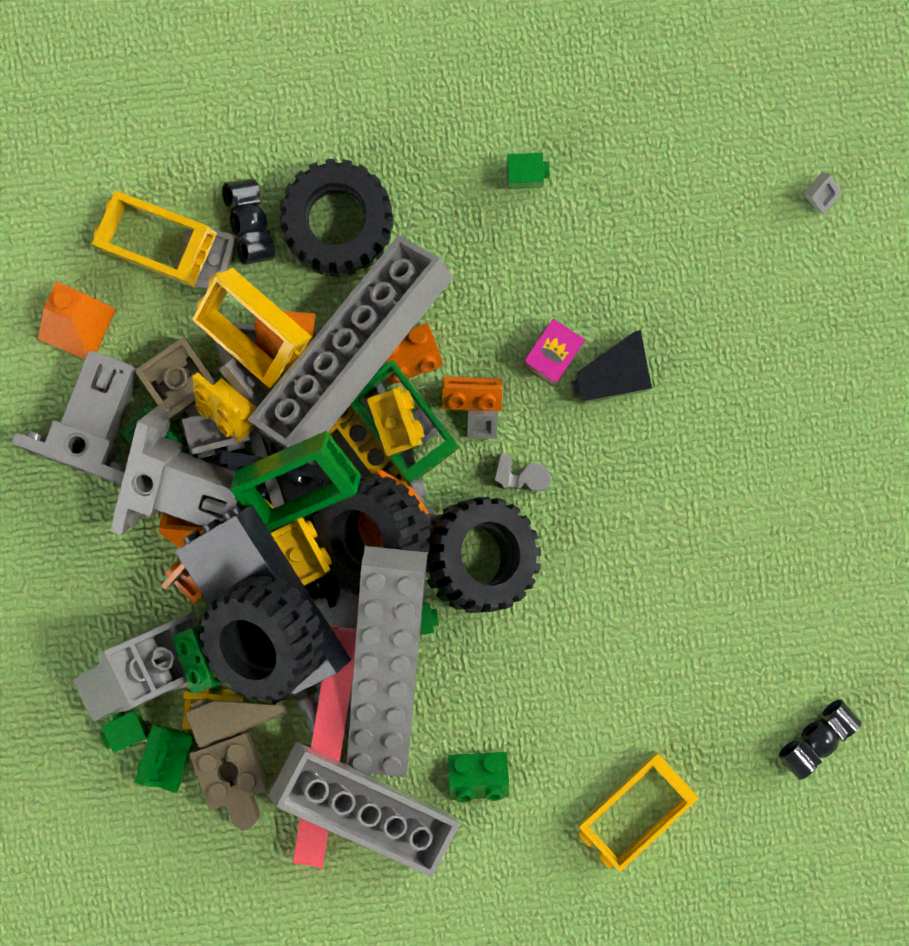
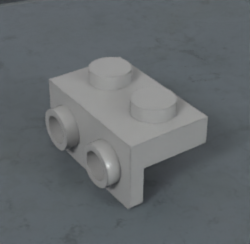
[181,415,251,459]

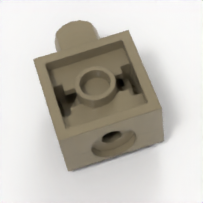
[134,336,217,422]
[189,731,270,829]

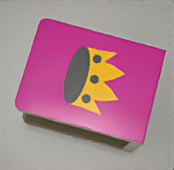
[524,319,585,386]

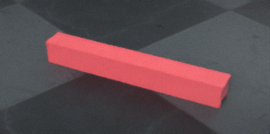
[293,626,357,869]

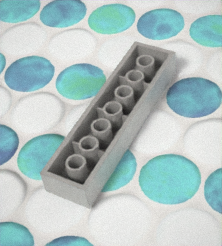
[247,235,453,450]
[347,546,428,777]

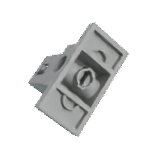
[12,351,139,485]
[110,406,245,535]
[73,611,211,722]

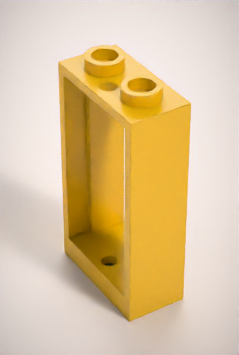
[92,190,217,287]
[192,268,312,389]
[577,751,699,872]

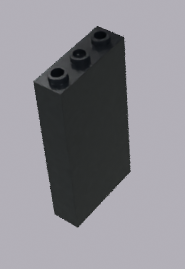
[175,504,351,705]

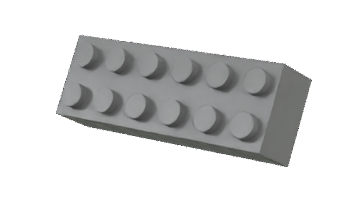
[268,742,460,877]

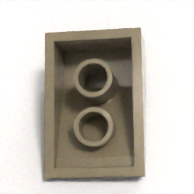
[185,698,289,747]

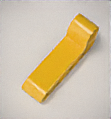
[328,404,408,485]

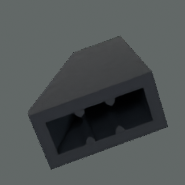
[571,330,652,404]

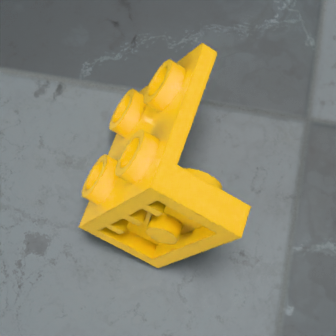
[192,373,256,442]

